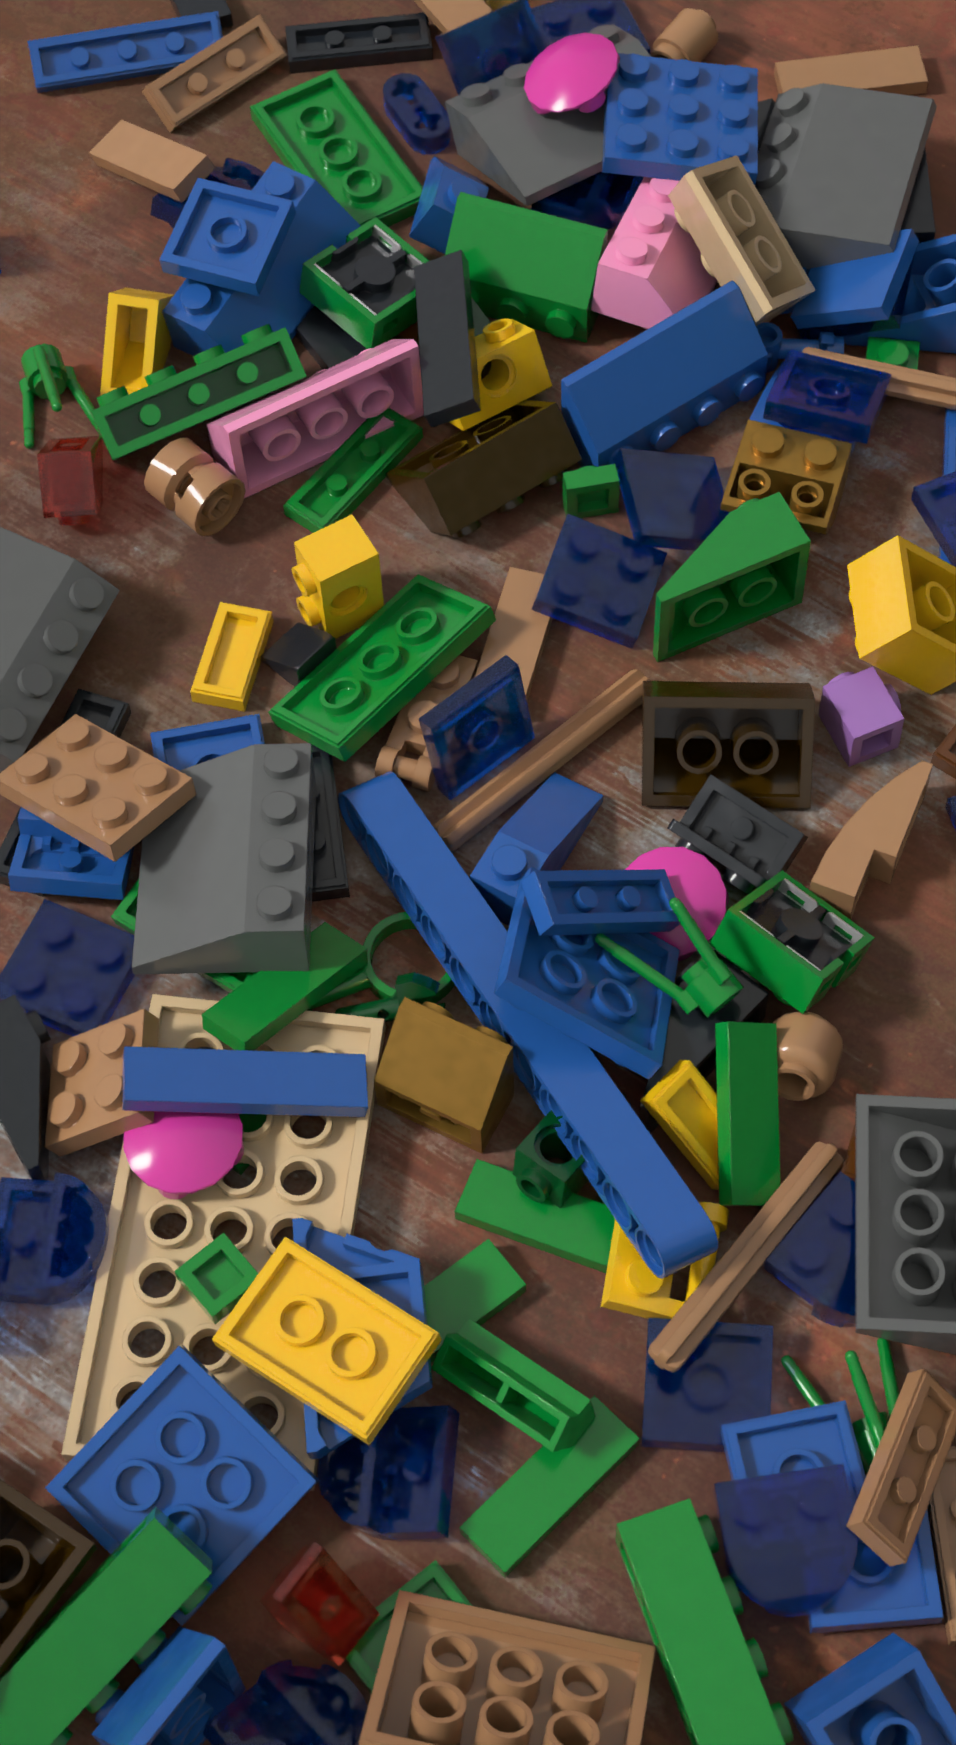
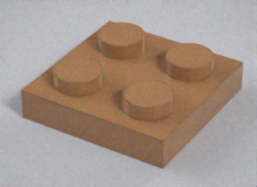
[45,1009,159,1157]

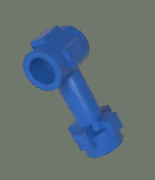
[756,322,844,373]

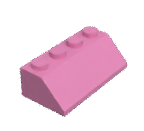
[591,177,718,329]
[207,339,424,498]

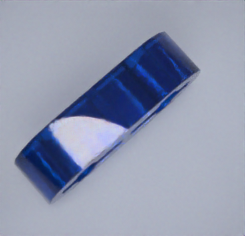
[383,73,451,155]

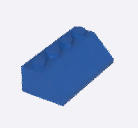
[162,161,361,356]
[561,280,768,477]

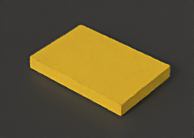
[212,1237,442,1446]

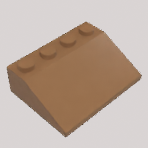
[359,1590,656,1745]

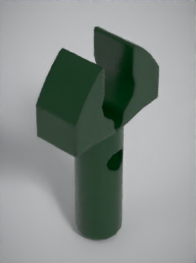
[335,972,446,1022]

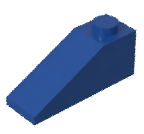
[470,772,603,926]

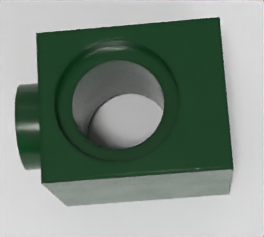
[512,1110,589,1208]

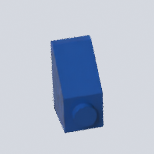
[409,156,489,254]

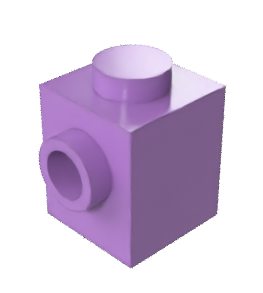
[819,667,904,767]

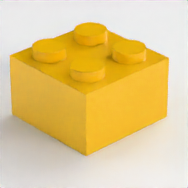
[847,535,956,695]

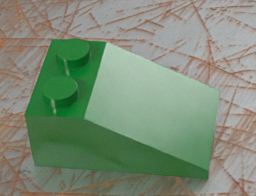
[653,492,811,662]

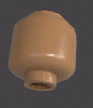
[773,1012,843,1101]

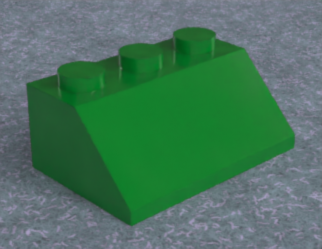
[445,192,608,343]

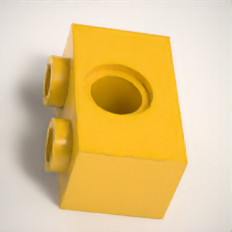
[449,318,552,431]
[292,514,384,639]

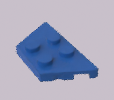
[292,1218,433,1460]

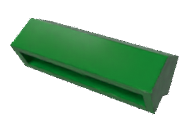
[431,1318,596,1452]

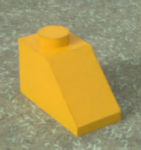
[100,288,174,396]

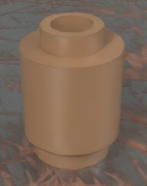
[650,8,719,62]

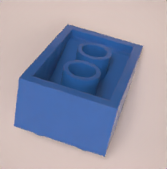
[843,234,956,353]
[92,1626,246,1745]
[783,1633,956,1745]

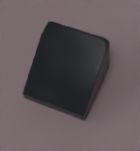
[260,622,337,687]

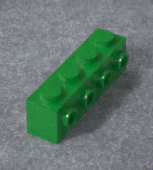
[91,324,307,461]
[615,1498,793,1745]
[0,1507,213,1745]

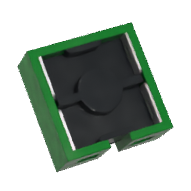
[299,217,429,349]
[709,870,875,1014]

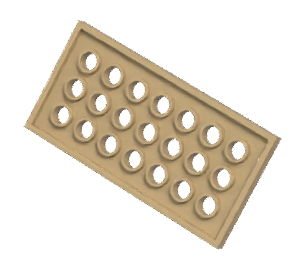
[61,994,386,1491]

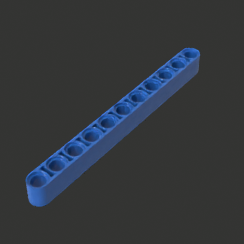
[338,771,718,1279]

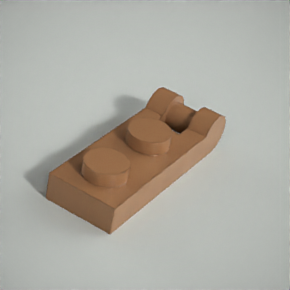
[375,655,478,792]

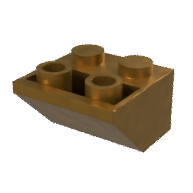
[720,419,852,534]
[374,997,515,1154]

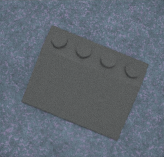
[445,24,651,206]
[755,83,937,270]
[0,527,120,773]
[132,743,316,974]
[855,1094,956,1355]

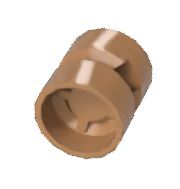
[144,438,245,536]

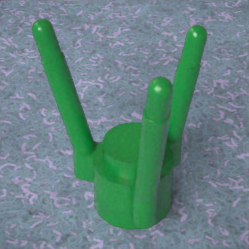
[19,344,102,449]
[595,897,744,1018]
[781,1338,899,1476]

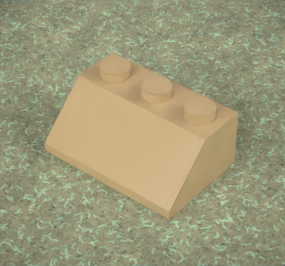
[668,155,816,326]

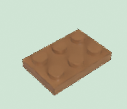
[0,714,197,862]

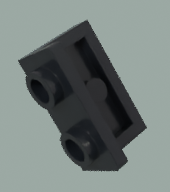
[667,774,808,894]

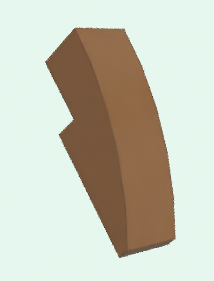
[809,760,933,920]

